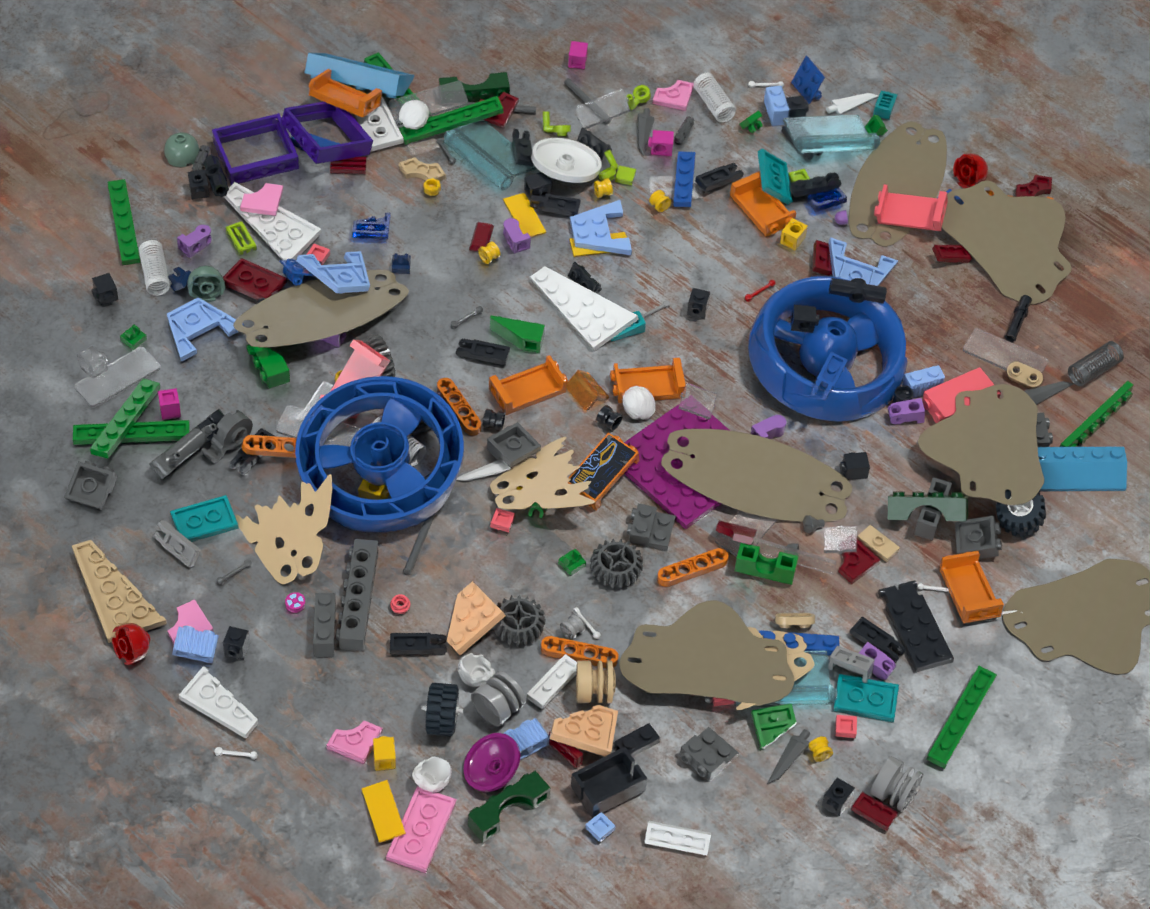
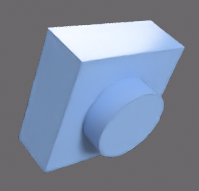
[585,812,616,842]

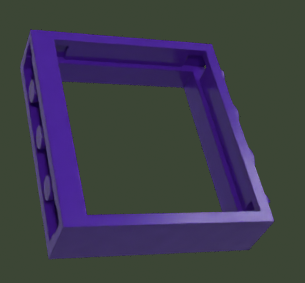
[281,102,373,164]
[212,113,299,185]

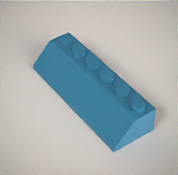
[305,53,414,98]
[1038,447,1127,491]

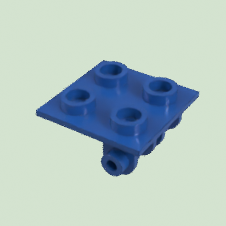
[791,55,825,104]
[280,259,314,286]

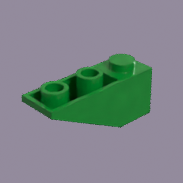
[490,315,545,353]
[246,340,290,389]

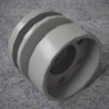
[471,671,526,727]
[870,756,923,812]

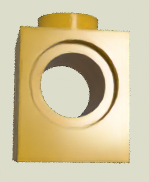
[780,218,808,251]
[358,479,389,500]
[373,736,396,771]

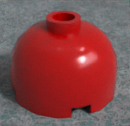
[953,153,988,188]
[112,623,150,665]

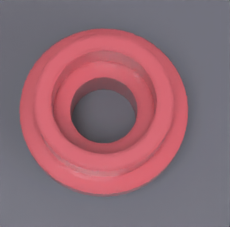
[390,594,410,614]

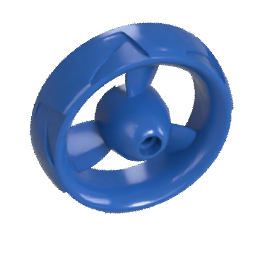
[748,276,908,421]
[295,376,464,533]

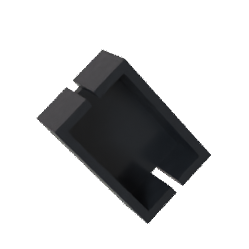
[571,747,647,818]

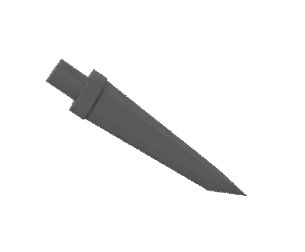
[637,108,655,156]
[1024,381,1074,405]
[767,729,810,784]

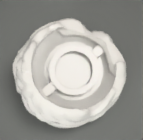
[399,100,429,129]
[622,386,655,420]
[458,653,495,687]
[412,756,452,793]

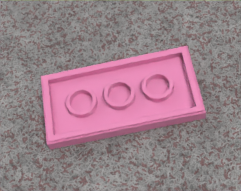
[386,786,457,873]

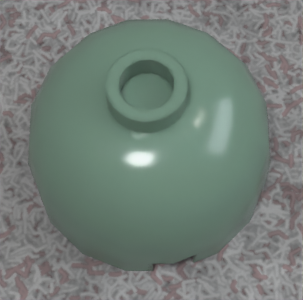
[164,132,199,167]
[187,265,225,303]

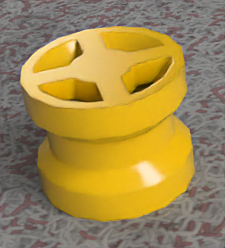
[594,178,613,198]
[649,190,671,212]
[478,241,501,264]
[808,737,833,762]

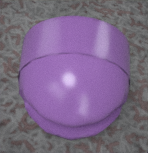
[835,210,848,225]

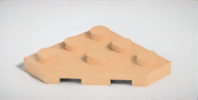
[447,581,506,655]
[549,705,618,756]

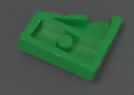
[751,703,797,750]

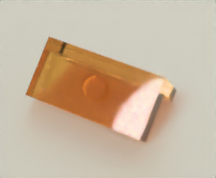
[566,370,609,411]

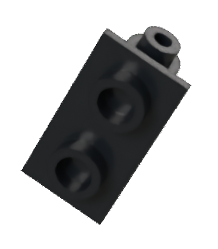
[577,127,612,160]
[567,261,602,293]

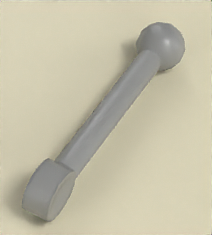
[641,300,670,319]

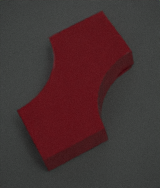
[1015,175,1052,197]

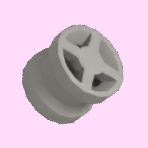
[560,614,585,640]

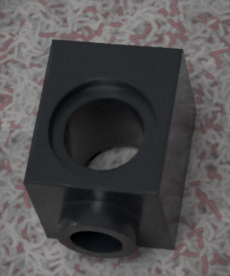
[791,304,819,333]

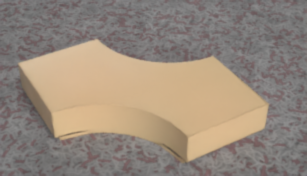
[399,157,446,181]

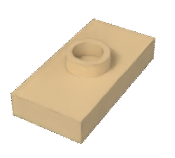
[857,525,900,563]

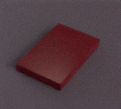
[223,258,287,300]

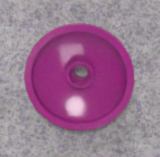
[463,733,520,792]

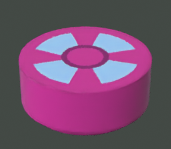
[285,592,306,613]

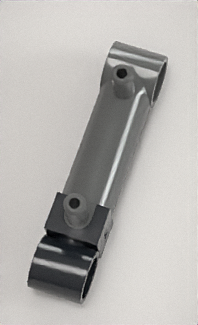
[149,409,225,479]

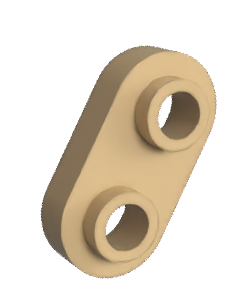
[1007,362,1043,389]
[775,613,815,628]

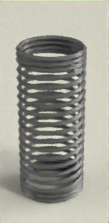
[1068,341,1124,386]

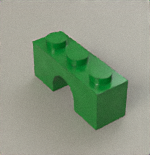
[735,543,799,585]

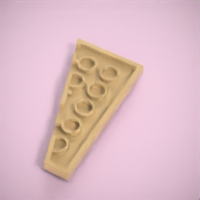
[72,540,167,643]

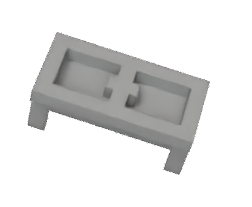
[828,646,875,683]

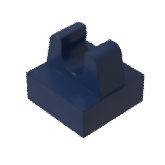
[392,253,411,274]
[168,267,191,291]

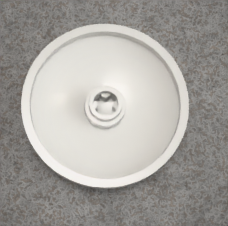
[531,138,602,183]

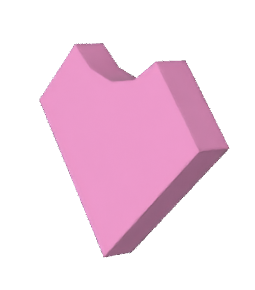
[653,80,694,111]
[240,183,283,216]
[168,599,214,643]
[327,721,383,764]

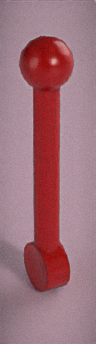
[745,280,776,302]

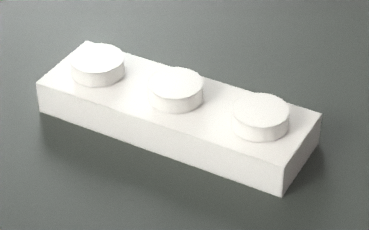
[527,654,577,709]
[645,821,711,855]

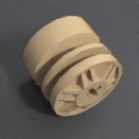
[576,661,616,704]

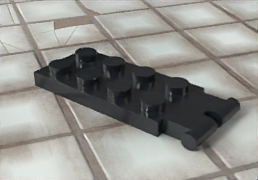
[878,580,954,672]

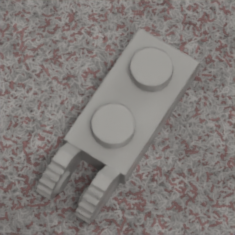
[153,520,201,567]

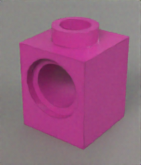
[568,41,588,69]
[648,130,674,156]
[158,388,181,420]

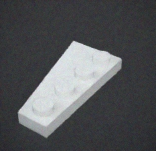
[179,666,258,739]

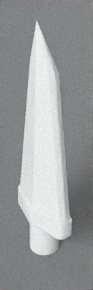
[826,93,879,115]
[457,459,511,481]

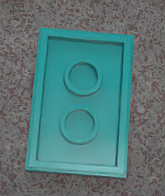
[757,148,792,205]
[170,495,239,542]
[833,674,899,722]

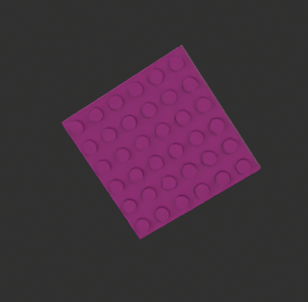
[624,396,730,530]

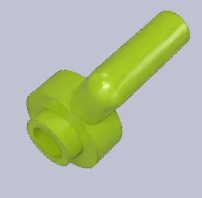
[626,85,651,110]
[543,111,571,136]
[598,150,618,181]

